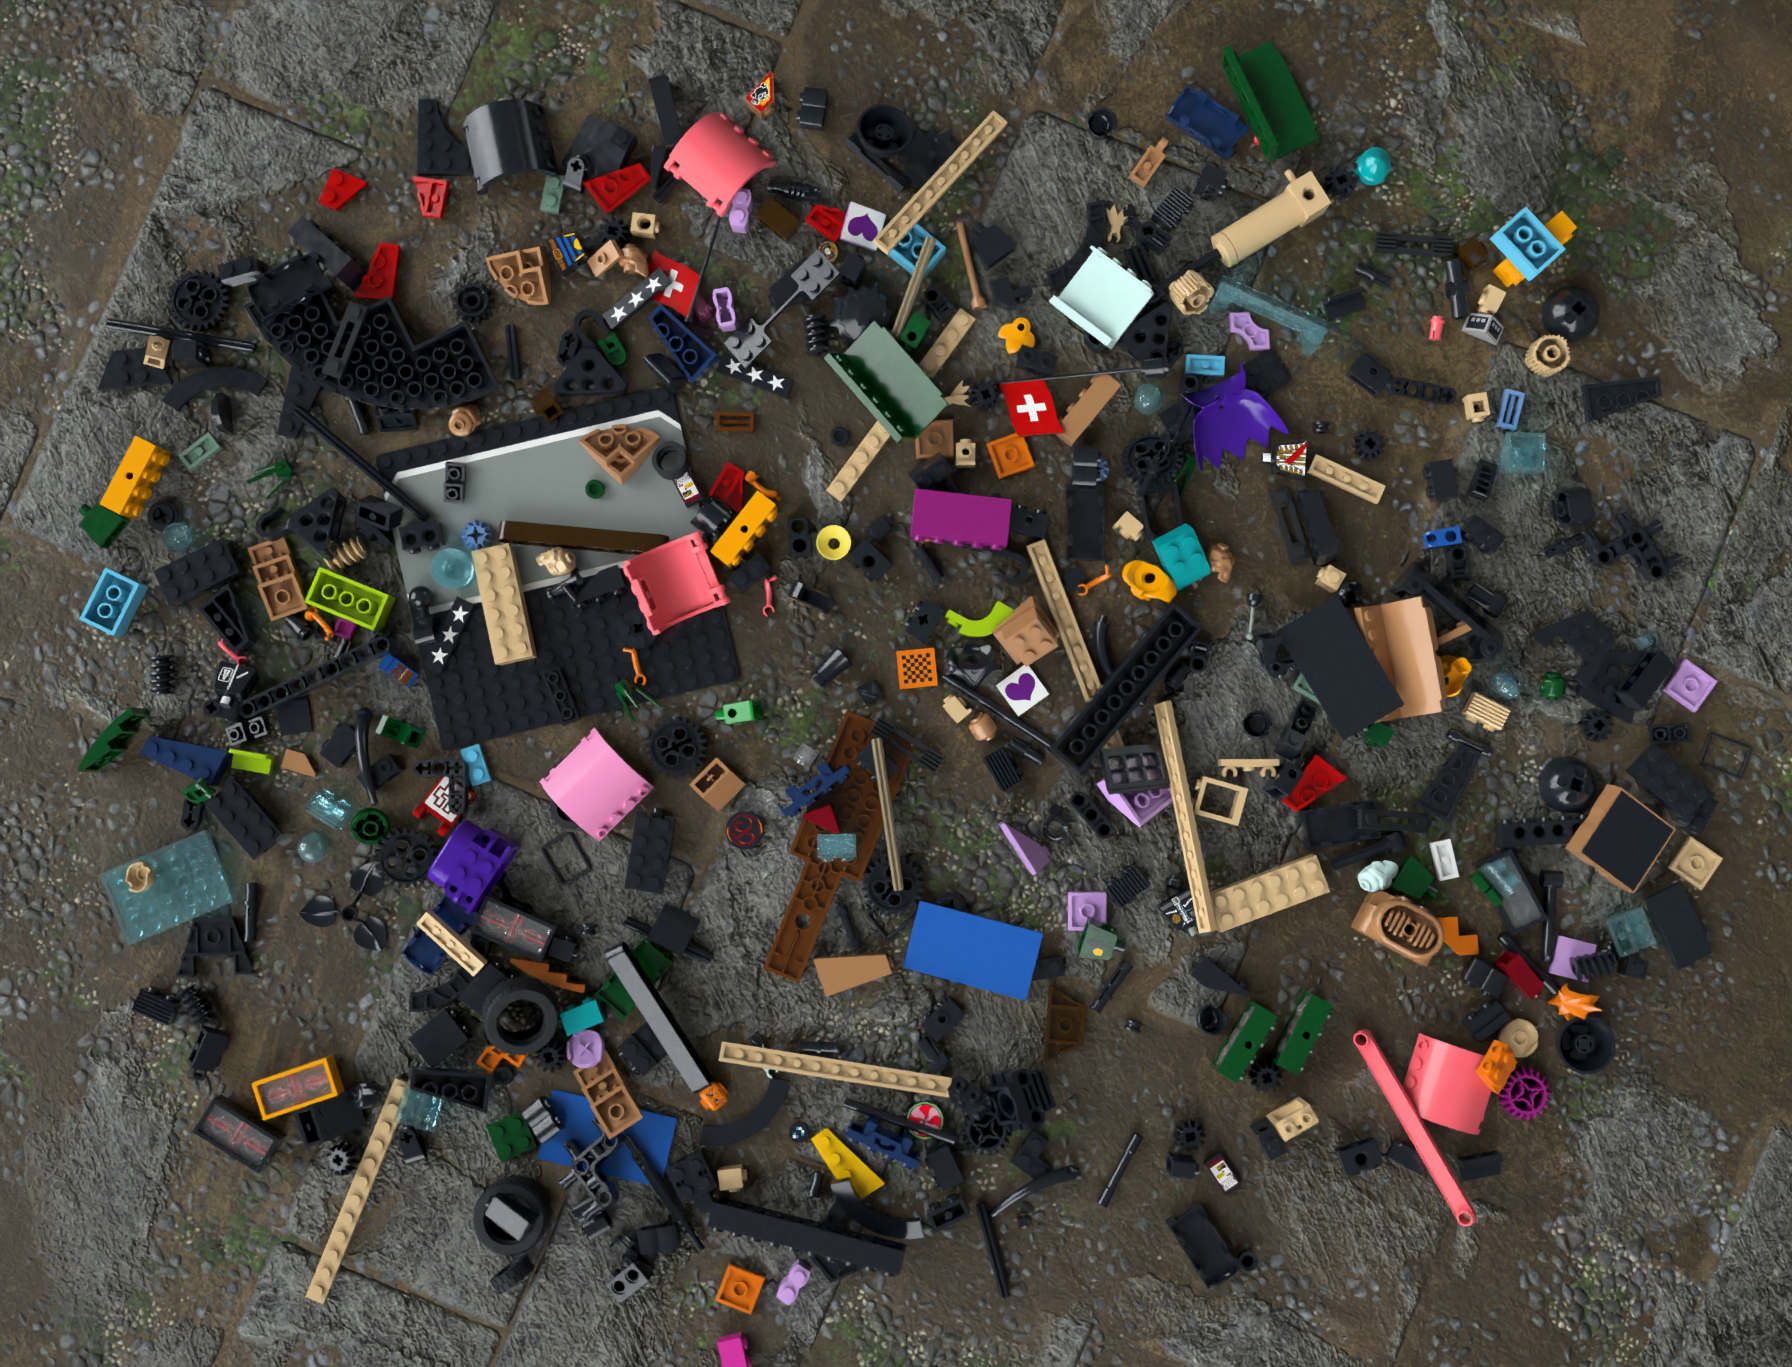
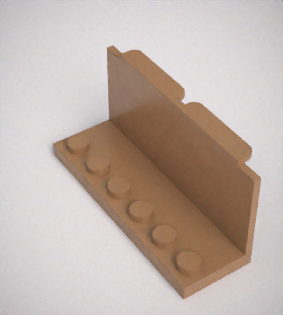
[1354,596,1447,723]

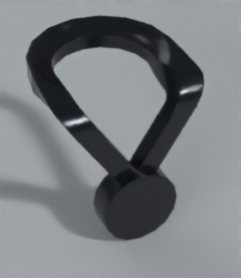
[1043,805,1067,842]

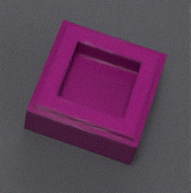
[333,617,358,641]

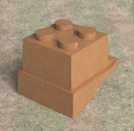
[992,596,1059,667]

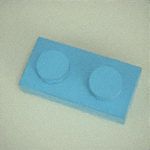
[1185,354,1225,377]
[460,744,492,786]

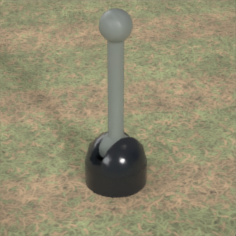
[1246,593,1262,640]

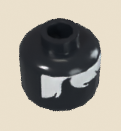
[350,1083,382,1110]

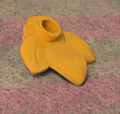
[998,317,1035,354]

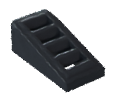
[651,146,669,190]
[1466,459,1498,501]

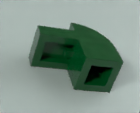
[376,714,425,749]

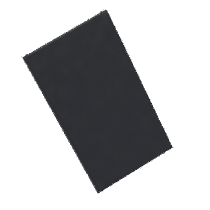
[1276,595,1404,740]

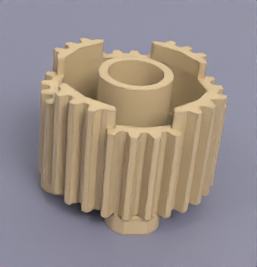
[1169,270,1215,315]
[1525,335,1571,377]

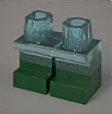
[1469,859,1520,907]

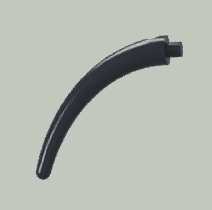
[1093,615,1146,706]
[355,707,378,805]
[989,1165,1081,1219]

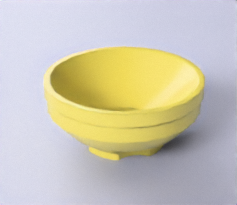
[816,525,851,560]

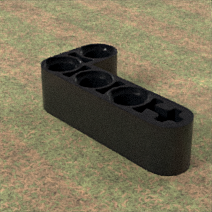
[648,74,683,153]
[1297,487,1338,566]

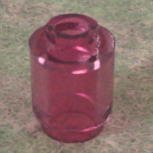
[693,294,714,322]

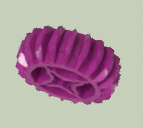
[1497,1066,1552,1120]

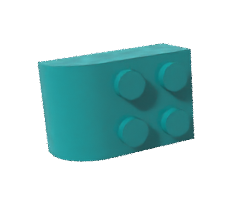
[1152,523,1211,591]

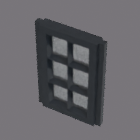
[1099,743,1170,795]

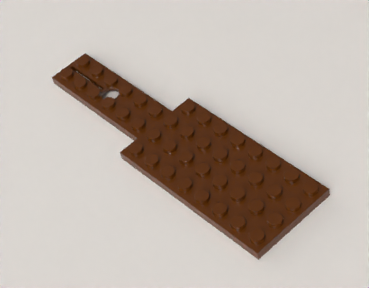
[763,711,918,983]

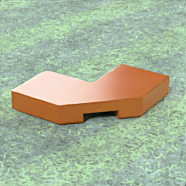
[1437,916,1479,956]
[476,1045,528,1073]

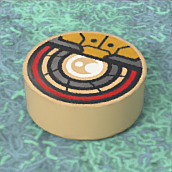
[819,242,838,262]

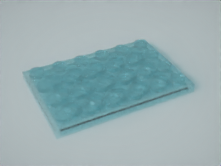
[99,830,236,946]

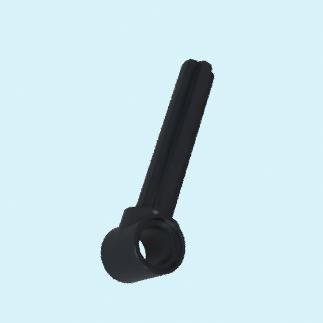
[1331,831,1407,870]

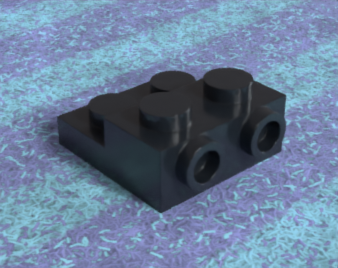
[618,1022,668,1076]

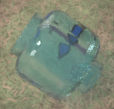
[1491,671,1521,700]

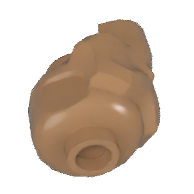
[618,244,649,277]
[448,404,481,437]
[1205,543,1235,583]

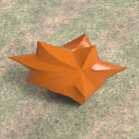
[1545,983,1603,1020]

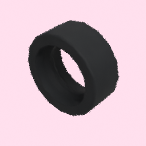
[652,441,690,480]

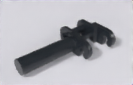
[608,1230,655,1270]

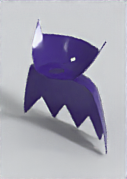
[1175,360,1289,473]

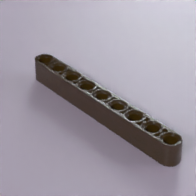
[498,520,669,555]

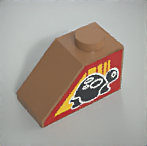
[744,71,775,120]

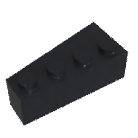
[287,216,367,292]
[407,1066,492,1114]

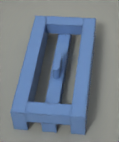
[1495,389,1525,431]

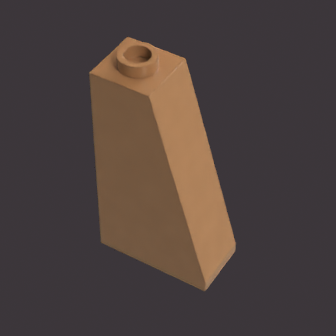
[813,953,894,997]

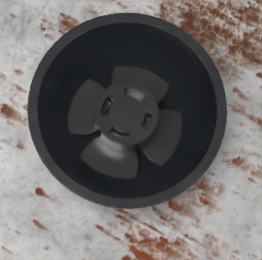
[857,104,913,158]
[1542,286,1600,342]
[1539,756,1598,813]
[1556,1016,1616,1074]

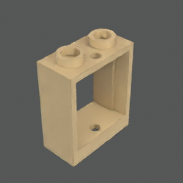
[1191,776,1248,826]
[1266,1096,1319,1141]

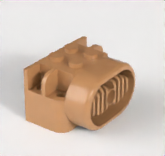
[1350,890,1444,967]

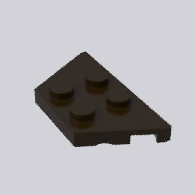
[1043,985,1086,1061]

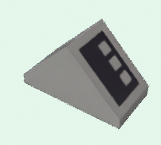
[1461,313,1504,345]

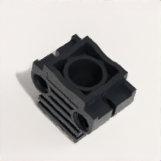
[986,1068,1056,1132]

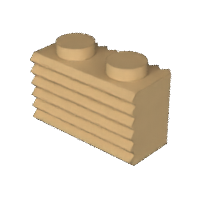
[1462,692,1511,732]

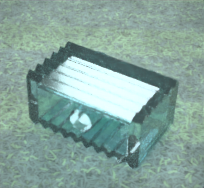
[304,789,354,831]
[817,833,857,862]

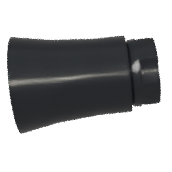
[810,645,854,688]

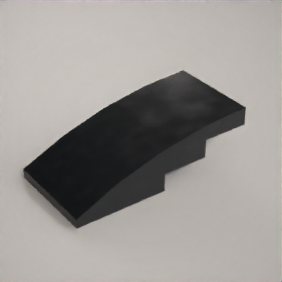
[1644,881,1712,970]

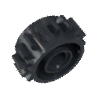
[452,281,495,324]

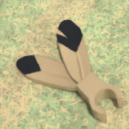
[1105,200,1134,243]
[944,378,976,406]

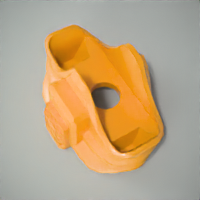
[1122,560,1177,603]
[1440,655,1472,697]

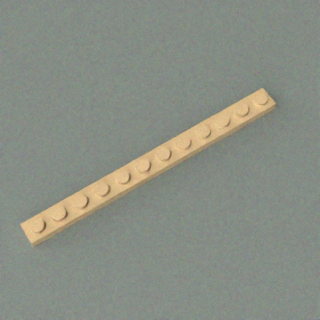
[826,308,976,503]
[1026,539,1124,761]
[1154,701,1217,933]
[719,1041,952,1097]
[305,1077,412,1304]

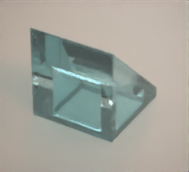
[1633,632,1654,650]

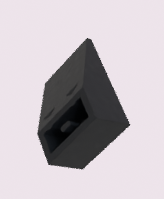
[293,1088,368,1149]

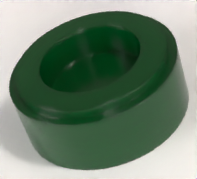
[585,480,605,499]

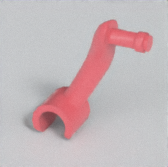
[763,575,777,617]
[218,639,249,666]

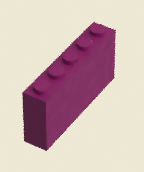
[910,489,1012,550]

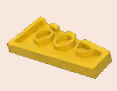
[811,1127,885,1199]

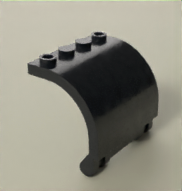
[462,99,559,195]

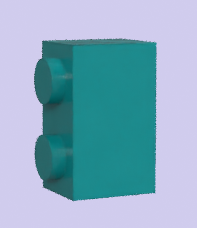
[559,996,607,1036]

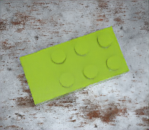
[304,567,396,632]

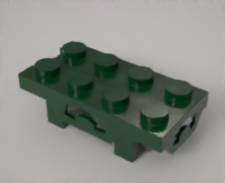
[593,937,674,1022]

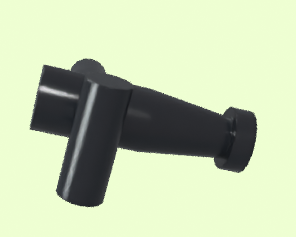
[546,567,583,601]

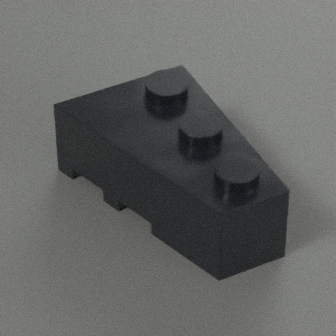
[198,584,257,654]

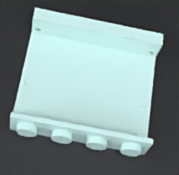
[1049,246,1154,349]

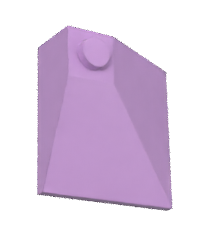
[1097,755,1173,827]
[998,822,1050,875]

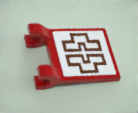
[412,777,476,837]

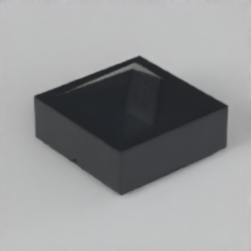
[857,679,883,705]

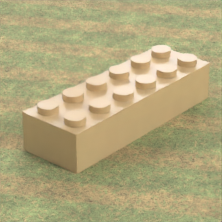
[471,543,537,666]
[1210,854,1330,932]

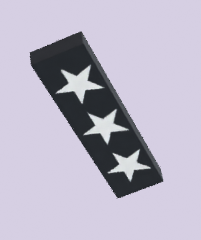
[602,267,672,331]
[716,354,794,399]
[423,596,475,674]

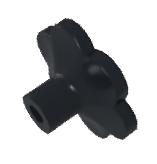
[1602,938,1620,962]

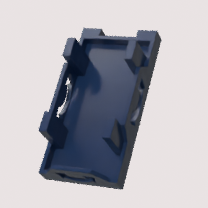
[1165,86,1250,161]
[777,762,851,818]
[401,894,478,976]
[846,1116,920,1170]

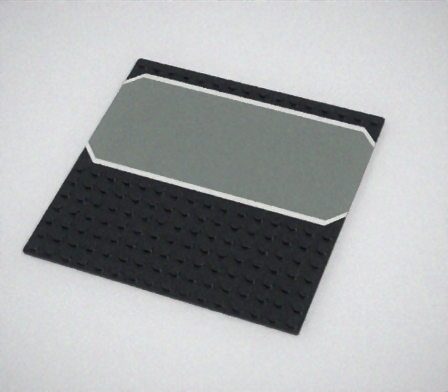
[376,386,740,750]

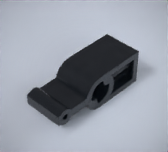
[1123,214,1173,256]

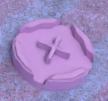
[566,1029,605,1069]

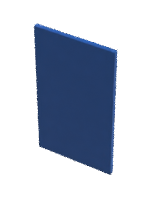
[903,900,1043,1001]
[537,1089,678,1185]

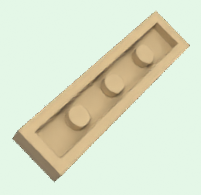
[1307,454,1386,504]
[416,909,488,977]

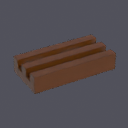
[715,411,755,433]

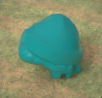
[1354,147,1391,186]

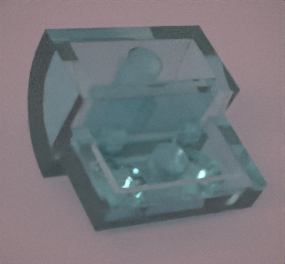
[1605,906,1657,958]
[394,1083,444,1132]

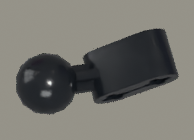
[408,586,438,646]

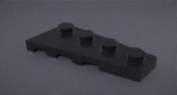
[1413,745,1482,823]

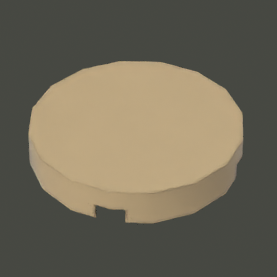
[1498,1018,1538,1058]

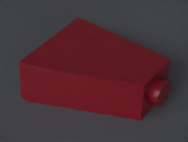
[1492,950,1545,999]

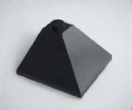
[561,115,638,180]

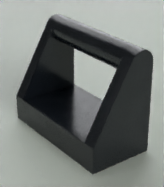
[643,353,688,394]

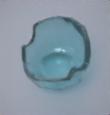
[1134,383,1163,415]
[161,522,194,552]
[297,833,328,863]

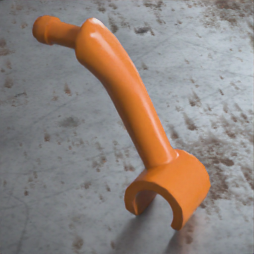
[744,470,781,501]
[1077,565,1111,596]
[305,606,334,641]
[623,647,647,685]

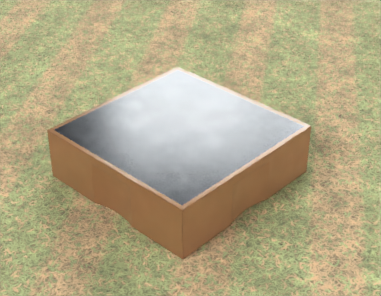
[1565,784,1676,894]

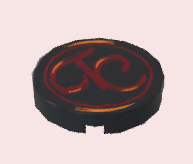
[726,811,764,850]

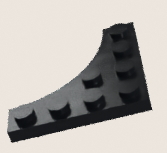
[417,99,474,176]

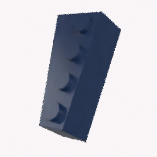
[648,304,721,386]
[140,736,234,786]

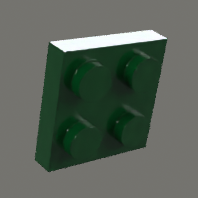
[486,1110,538,1162]

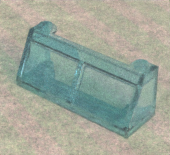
[1206,275,1328,357]

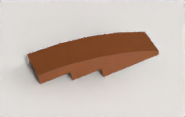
[510,956,588,993]

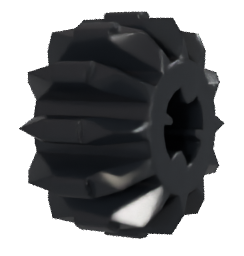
[1323,166,1357,199]
[598,217,631,248]
[968,379,1001,413]
[1351,428,1385,462]
[1578,709,1614,742]
[534,1040,567,1073]
[1248,1059,1282,1094]
[1172,1118,1206,1153]
[325,1142,360,1176]

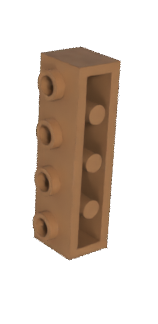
[1056,374,1121,447]

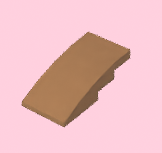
[247,536,308,621]
[573,1050,644,1139]

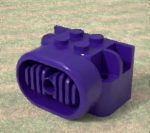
[428,820,521,914]

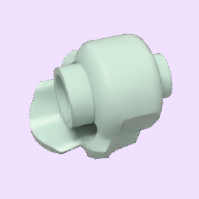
[1358,860,1398,892]

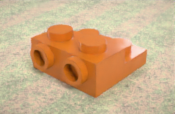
[1476,1040,1517,1094]

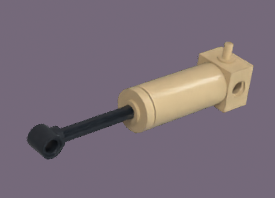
[1145,169,1331,307]

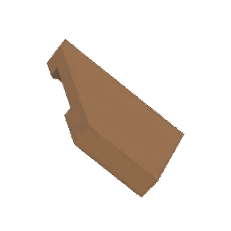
[281,749,318,777]

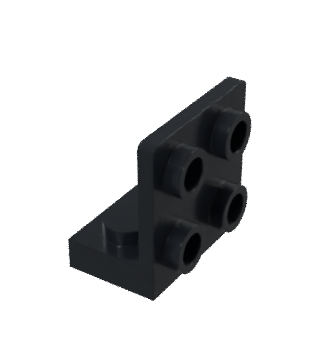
[374,406,419,432]

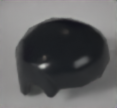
[1086,108,1117,139]
[1335,580,1362,608]
[1242,710,1272,740]
[1195,1005,1227,1035]

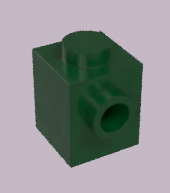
[1361,722,1395,748]

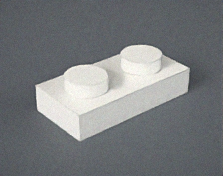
[1429,839,1459,881]

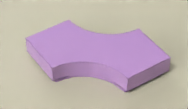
[1229,312,1270,351]

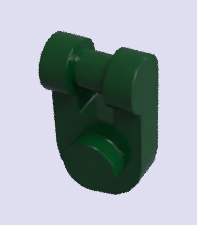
[597,331,627,367]
[183,777,216,803]

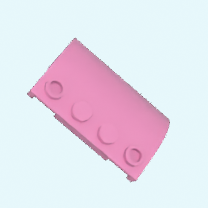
[539,727,654,842]

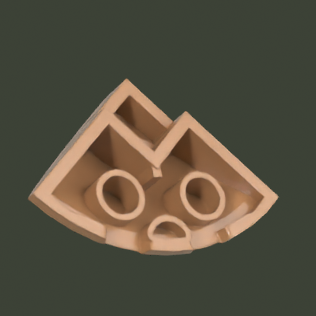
[486,246,551,305]
[579,424,661,485]

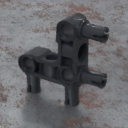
[1583,511,1683,581]
[559,1116,625,1222]

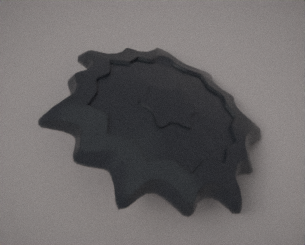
[897,129,965,188]
[827,282,898,350]

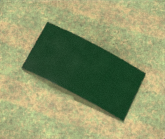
[78,707,150,772]

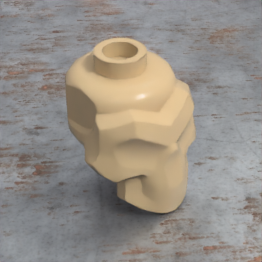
[535,547,576,576]

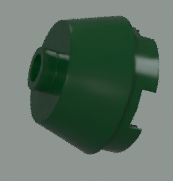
[350,808,390,845]

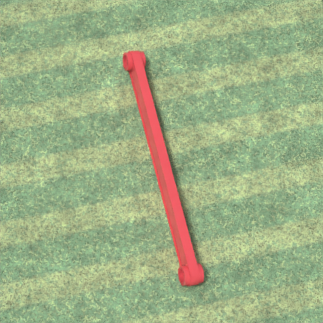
[1353,1029,1477,1226]

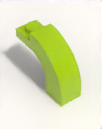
[945,601,1014,638]

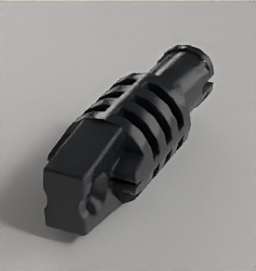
[768,180,821,202]

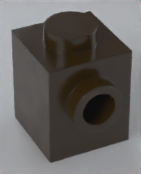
[1454,236,1488,270]
[531,388,563,423]

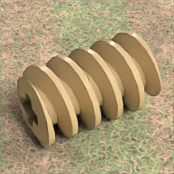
[324,535,367,572]

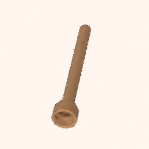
[956,221,987,311]

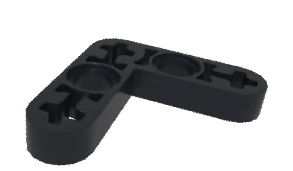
[412,759,469,815]

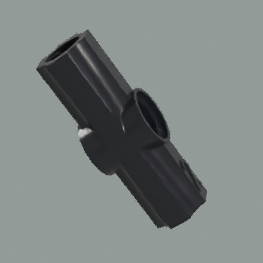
[1445,259,1470,320]

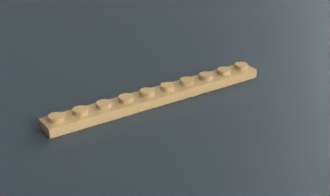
[873,110,1008,255]

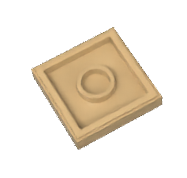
[1667,836,1723,890]

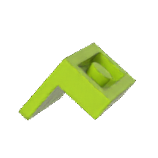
[229,749,275,774]

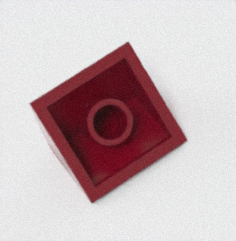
[802,804,840,835]

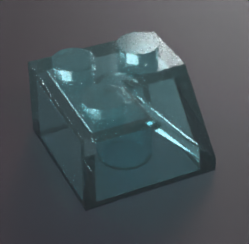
[1499,432,1546,475]

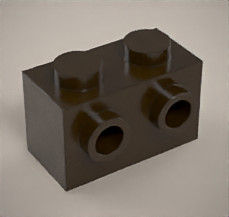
[756,197,801,244]

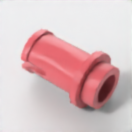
[1429,316,1445,341]

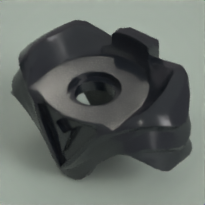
[944,641,1002,687]

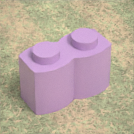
[729,189,753,234]
[713,287,737,332]
[777,1258,811,1305]

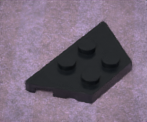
[98,347,173,392]

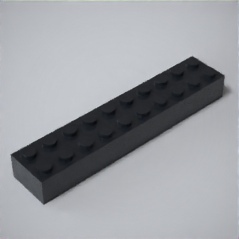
[1047,602,1203,775]
[707,1196,907,1277]

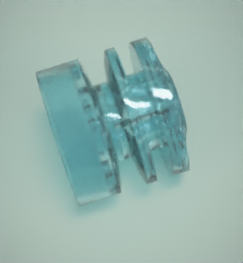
[430,548,476,589]

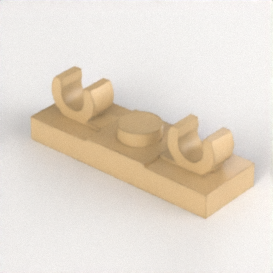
[1218,759,1279,777]

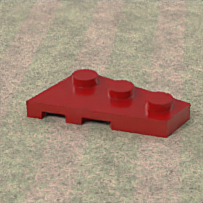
[583,163,651,214]
[354,243,401,301]
[1280,754,1347,812]

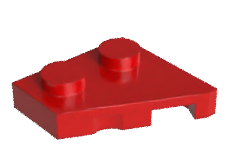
[318,168,368,212]
[413,176,450,220]
[805,204,847,243]
[708,462,744,513]

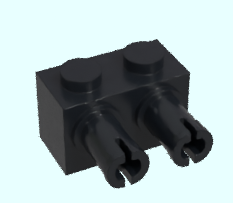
[908,452,959,493]

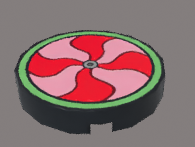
[906,1100,944,1140]

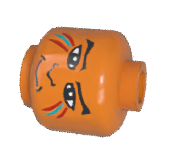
[699,1082,729,1111]

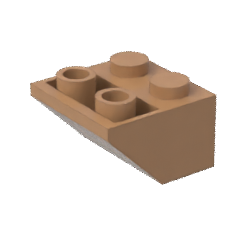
[689,757,746,812]

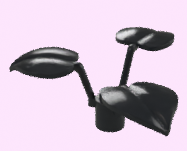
[299,863,387,952]

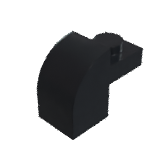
[989,276,1033,310]

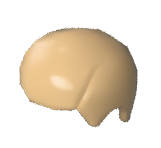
[125,861,156,893]

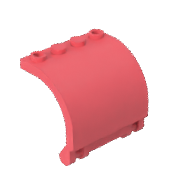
[664,112,776,217]
[622,530,731,635]
[1403,1033,1491,1135]

